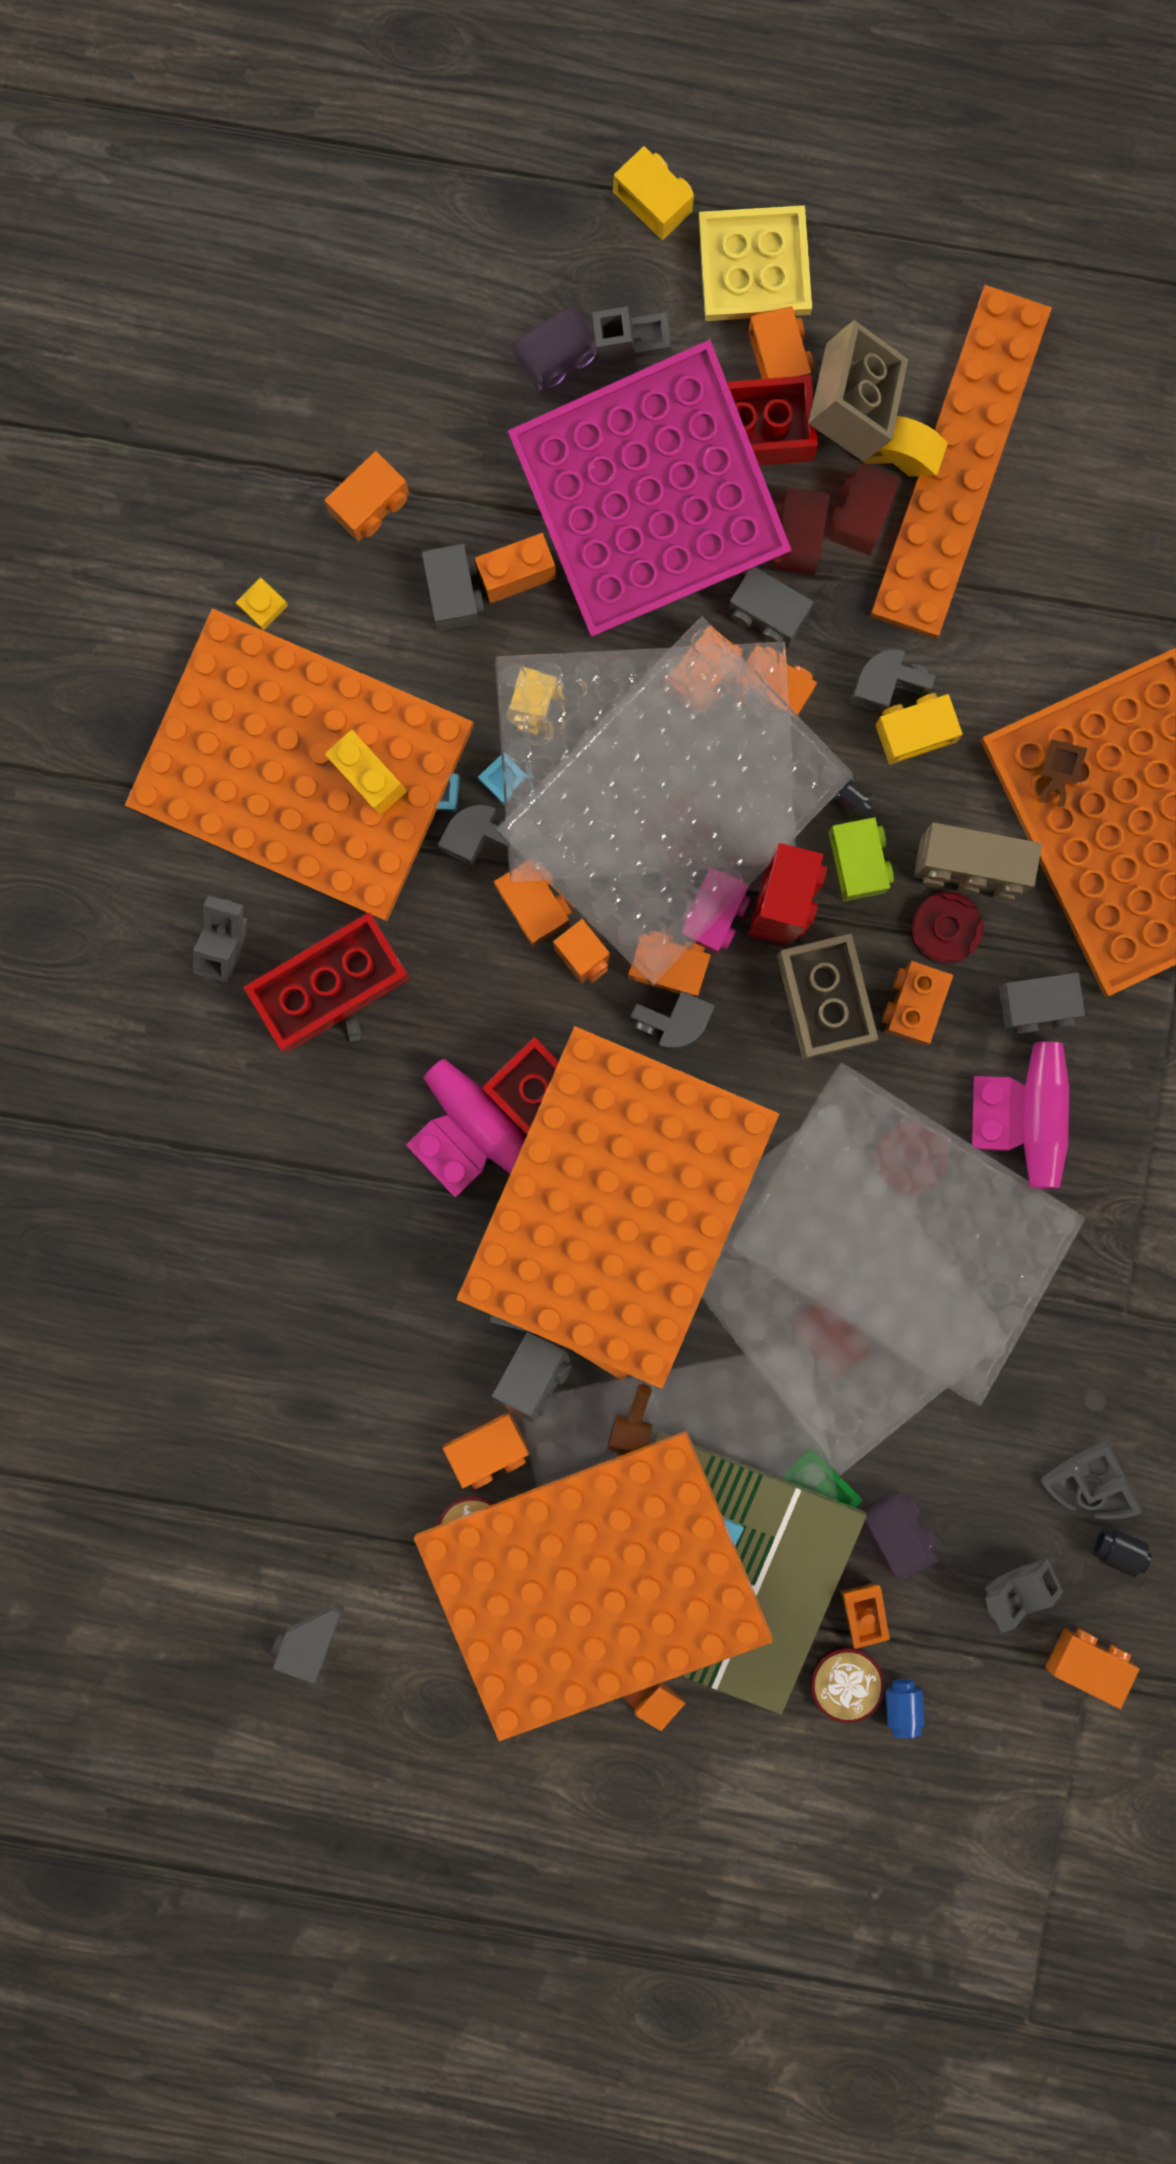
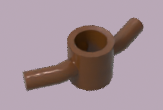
[607,1384,653,1457]

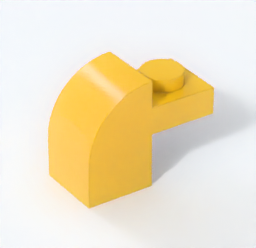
[861,416,948,477]

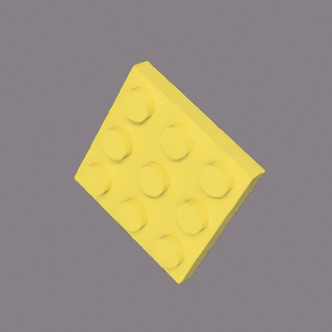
[698,205,812,321]

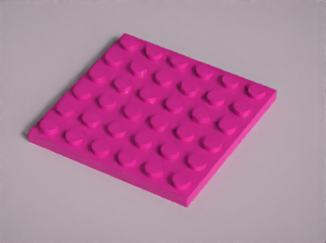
[508,339,792,637]

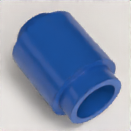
[885,1679,925,1738]

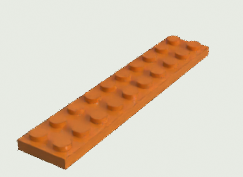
[870,285,1052,640]

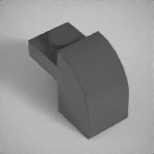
[592,306,672,365]
[850,650,936,714]
[438,805,523,867]
[193,895,247,983]
[630,991,715,1050]
[985,1559,1063,1633]

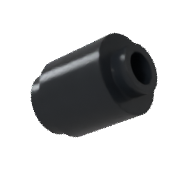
[1092,1528,1152,1577]

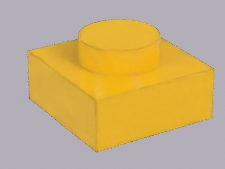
[236,577,288,631]

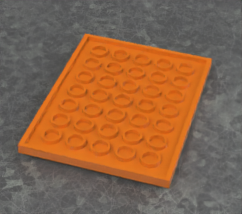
[125,609,475,921]
[980,648,1176,998]
[456,1026,779,1389]
[414,1431,773,1741]

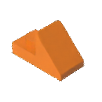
[839,1582,890,1649]
[623,1682,686,1731]

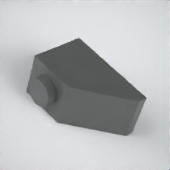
[271,1603,344,1684]

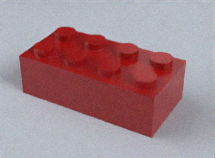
[727,375,818,466]
[748,843,827,947]
[243,912,410,1053]
[482,1037,559,1135]

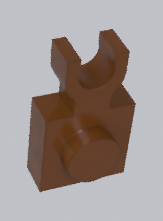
[1039,739,1087,807]

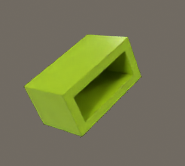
[828,817,894,902]

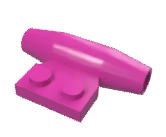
[971,1042,1069,1189]
[406,1059,526,1198]

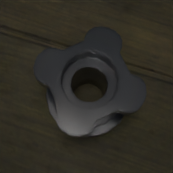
[826,774,872,821]

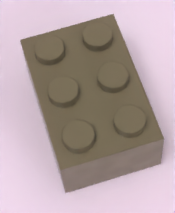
[808,320,908,462]
[913,822,1042,901]
[776,933,879,1060]

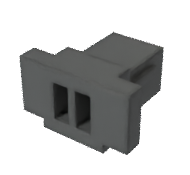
[346,1019,362,1042]

